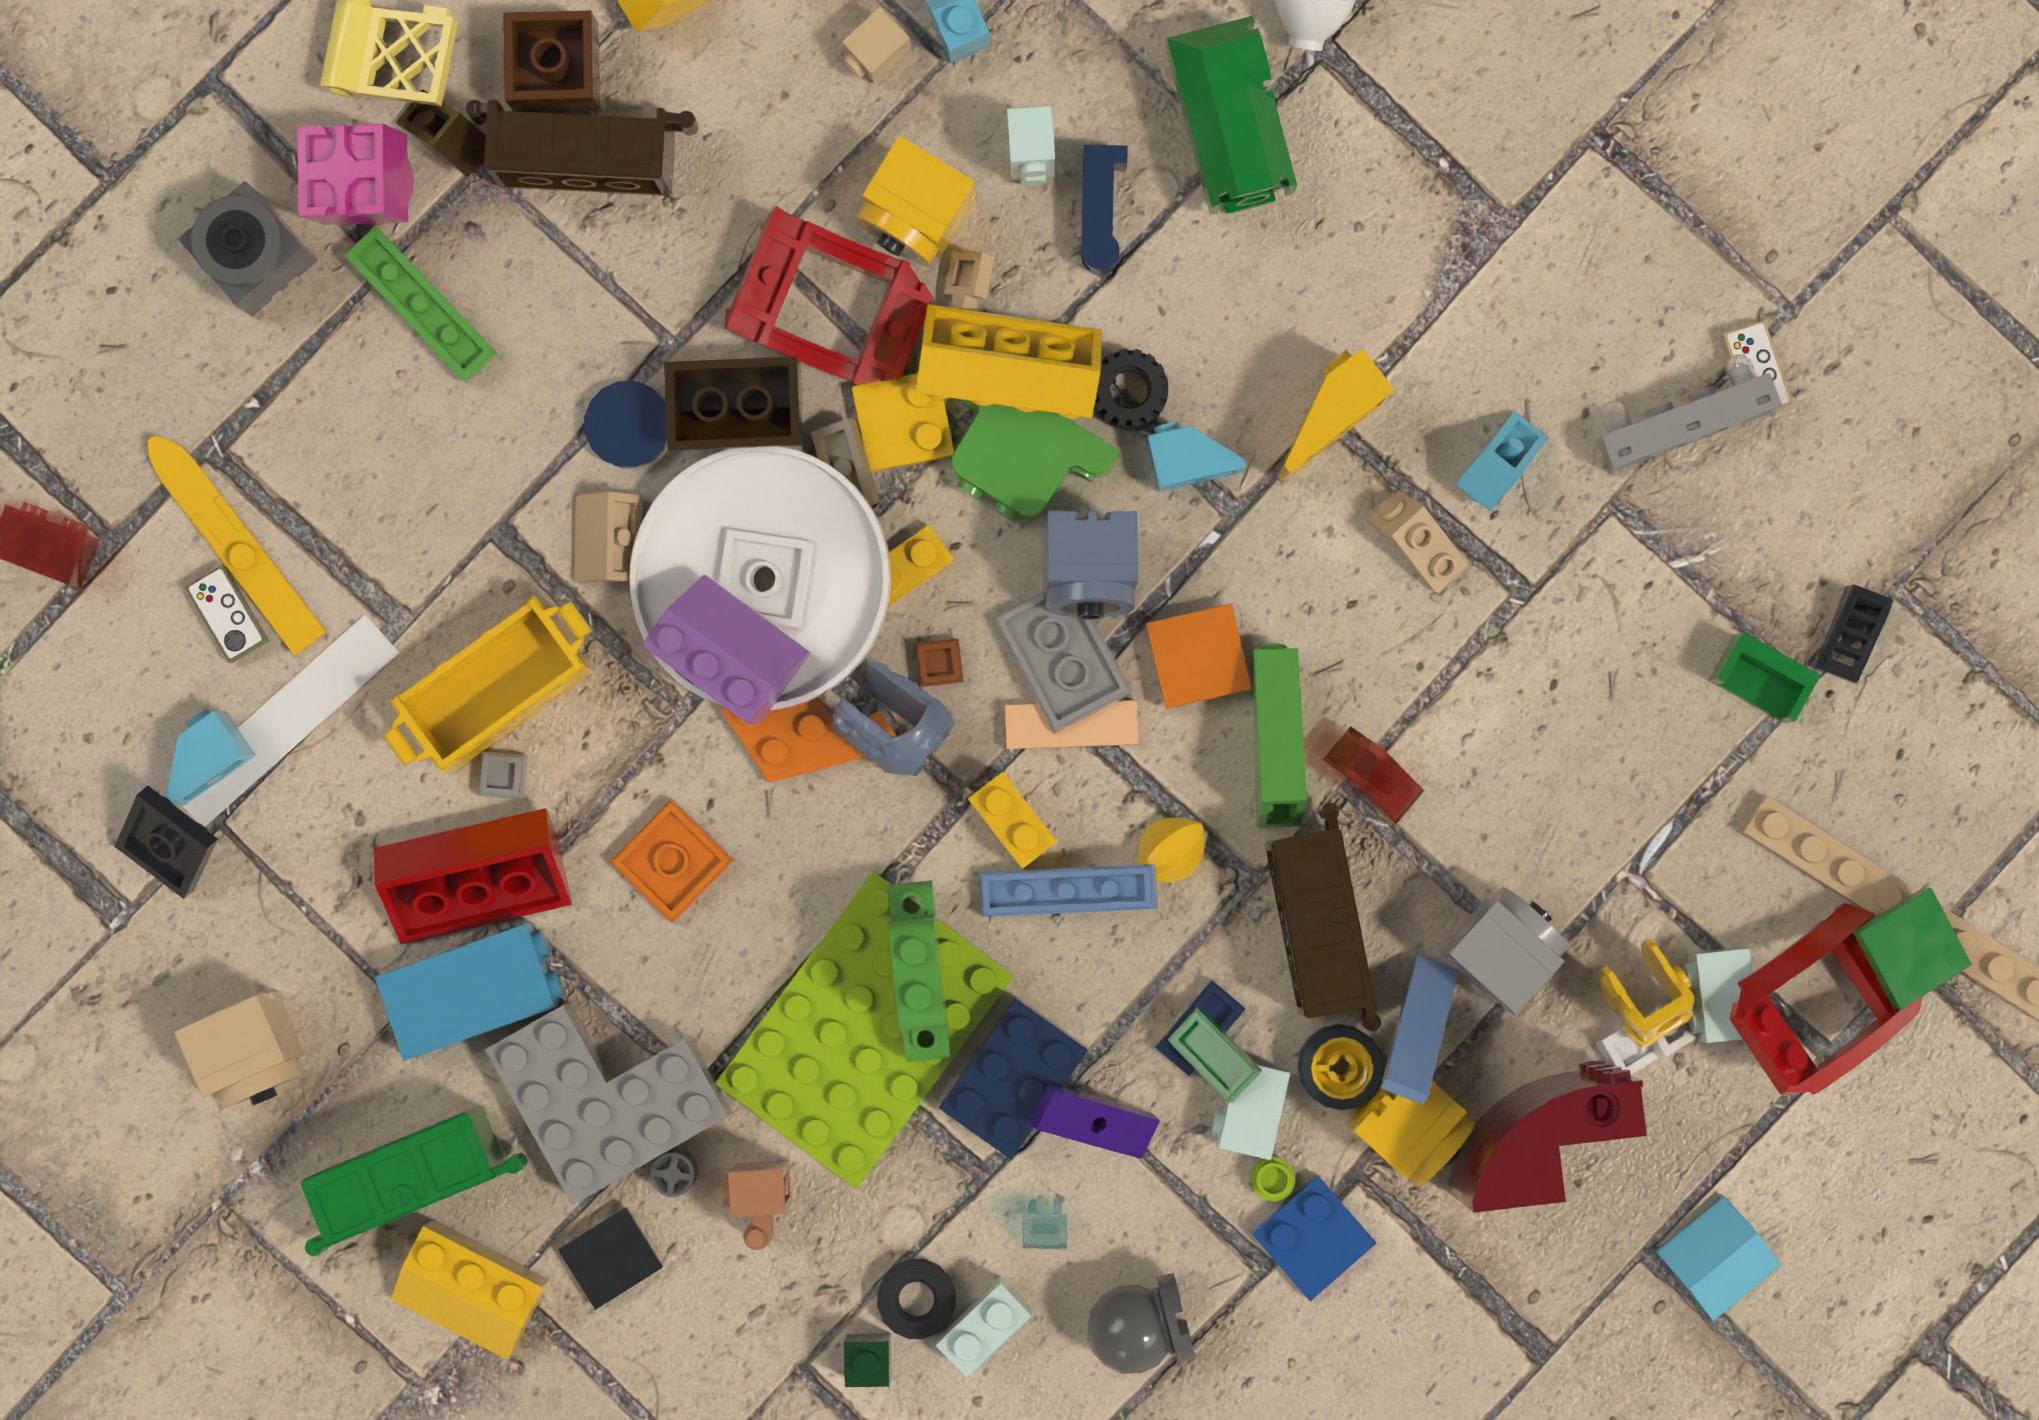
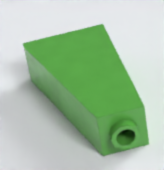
[1251,643,1307,828]

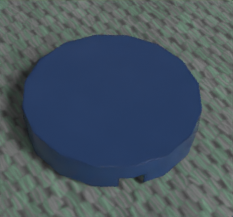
[584,381,667,469]

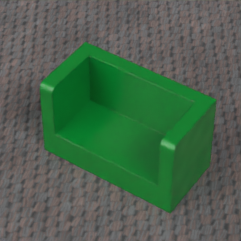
[1708,632,1821,723]

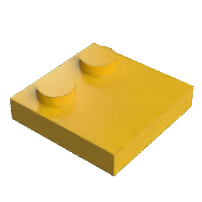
[852,373,954,474]

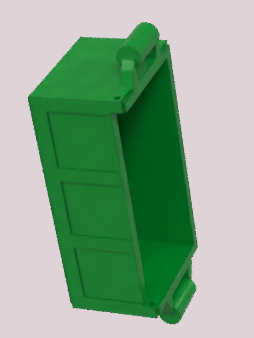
[300,1105,528,1256]

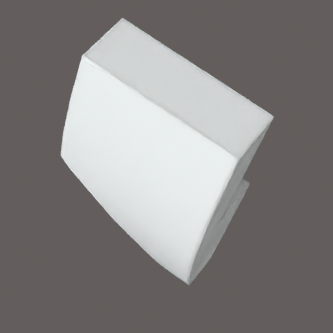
[1595,1026,1696,1075]

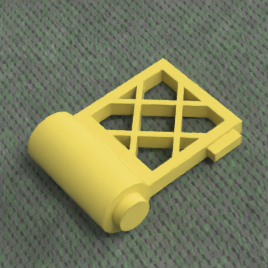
[319,0,458,106]

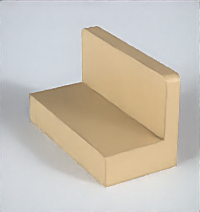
[574,491,643,583]

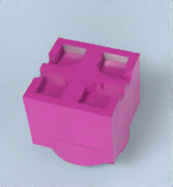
[297,123,414,226]

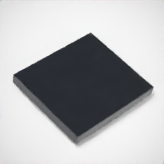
[558,1206,664,1310]

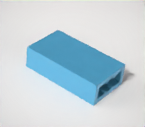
[375,923,564,1061]

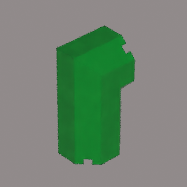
[1165,16,1297,215]

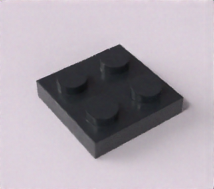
[114,785,218,899]

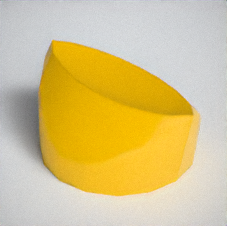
[1137,817,1205,883]

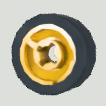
[1297,1024,1384,1110]

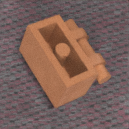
[721,1160,792,1250]

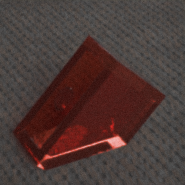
[1323,726,1425,824]

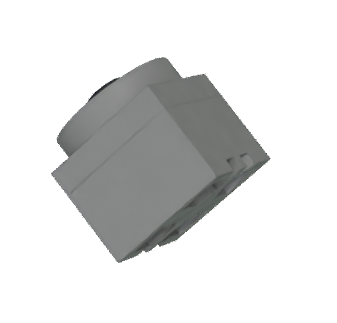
[1438,887,1570,1015]

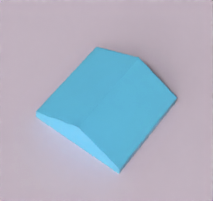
[1655,1195,1781,1321]

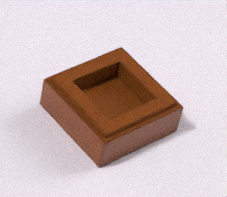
[915,638,964,688]

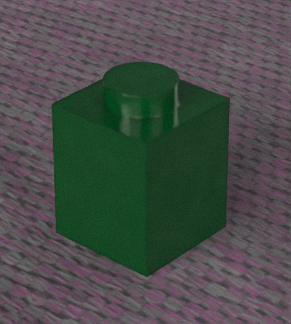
[844,1333,892,1387]

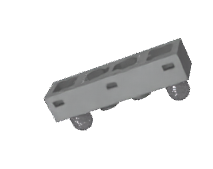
[1598,354,1783,473]

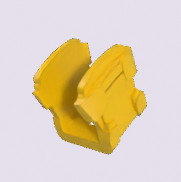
[1598,938,1694,1048]

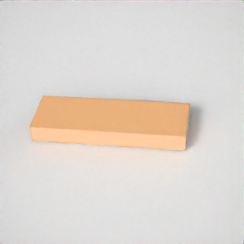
[1005,700,1138,750]

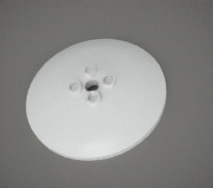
[629,446,891,710]

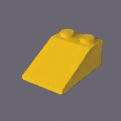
[1278,348,1395,482]

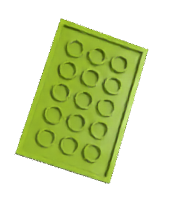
[715,871,1015,1189]

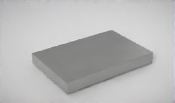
[993,591,1132,734]

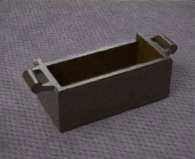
[466,99,699,196]
[1265,803,1381,1031]

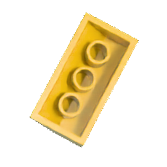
[915,304,1102,419]

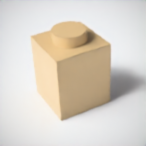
[842,6,912,84]

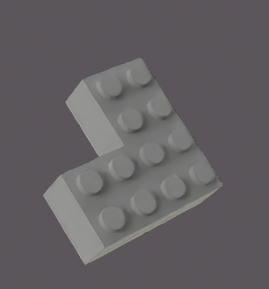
[485,1003,733,1205]

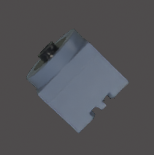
[1043,511,1138,620]

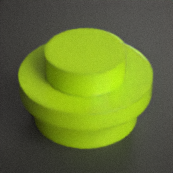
[1251,1157,1295,1202]

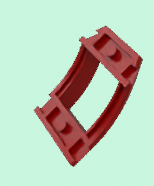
[724,206,934,385]
[1729,903,1923,1095]

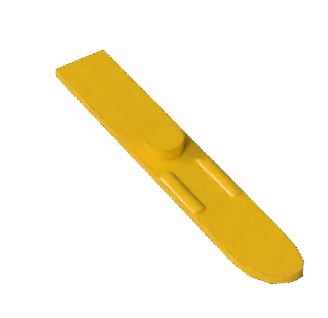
[147,435,327,656]

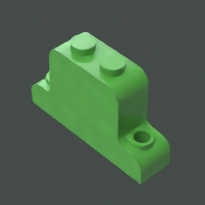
[952,399,1121,523]
[888,880,951,1062]

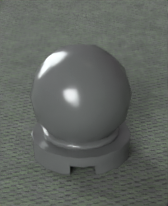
[1087,1273,1196,1374]

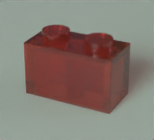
[0,501,100,588]

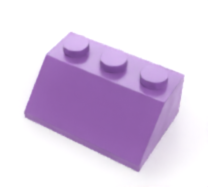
[642,575,811,724]

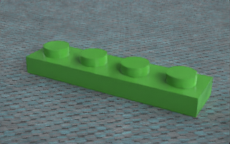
[344,226,498,384]

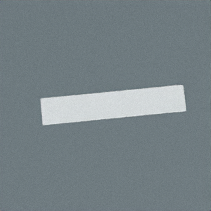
[184,615,399,826]

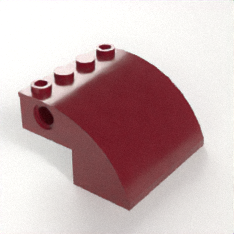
[1448,1060,1647,1213]

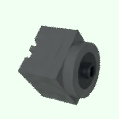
[178,181,318,317]

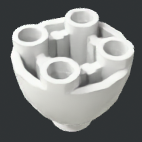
[1274,0,1356,51]

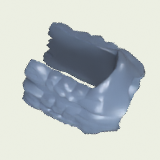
[832,661,955,776]

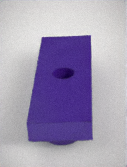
[1030,1084,1160,1159]

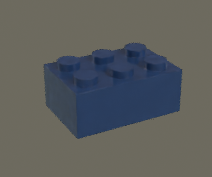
[939,996,1089,1160]

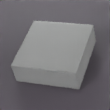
[477,752,527,799]

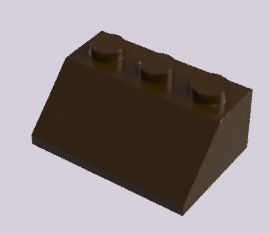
[664,356,802,451]

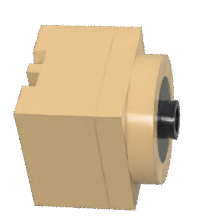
[174,991,305,1111]

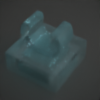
[1023,1199,1067,1249]

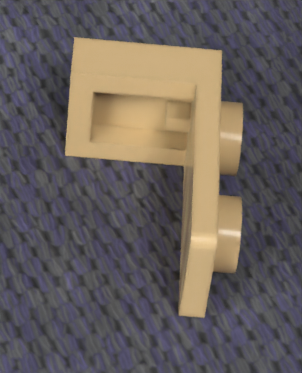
[1368,490,1467,593]

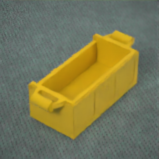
[383,596,595,774]

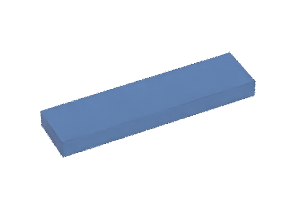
[980,864,1158,917]
[1381,954,1459,1105]

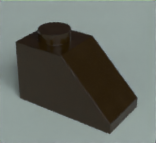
[396,89,486,177]

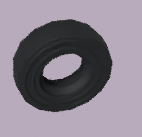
[877,1259,956,1339]

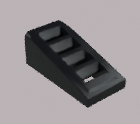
[1814,584,1894,684]

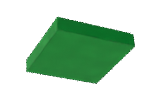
[1853,887,1972,1010]

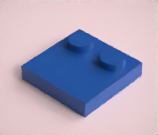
[1251,1174,1376,1301]

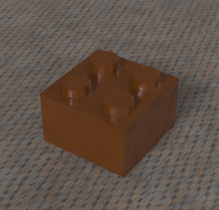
[503,10,600,112]

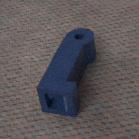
[1081,145,1128,276]

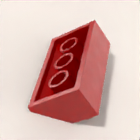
[374,808,572,945]

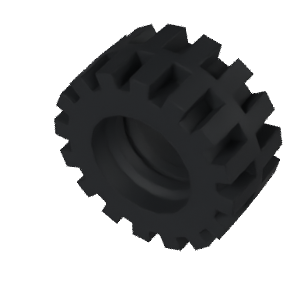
[1094,348,1169,431]

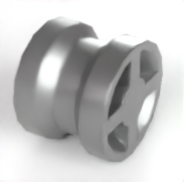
[650,1149,698,1197]

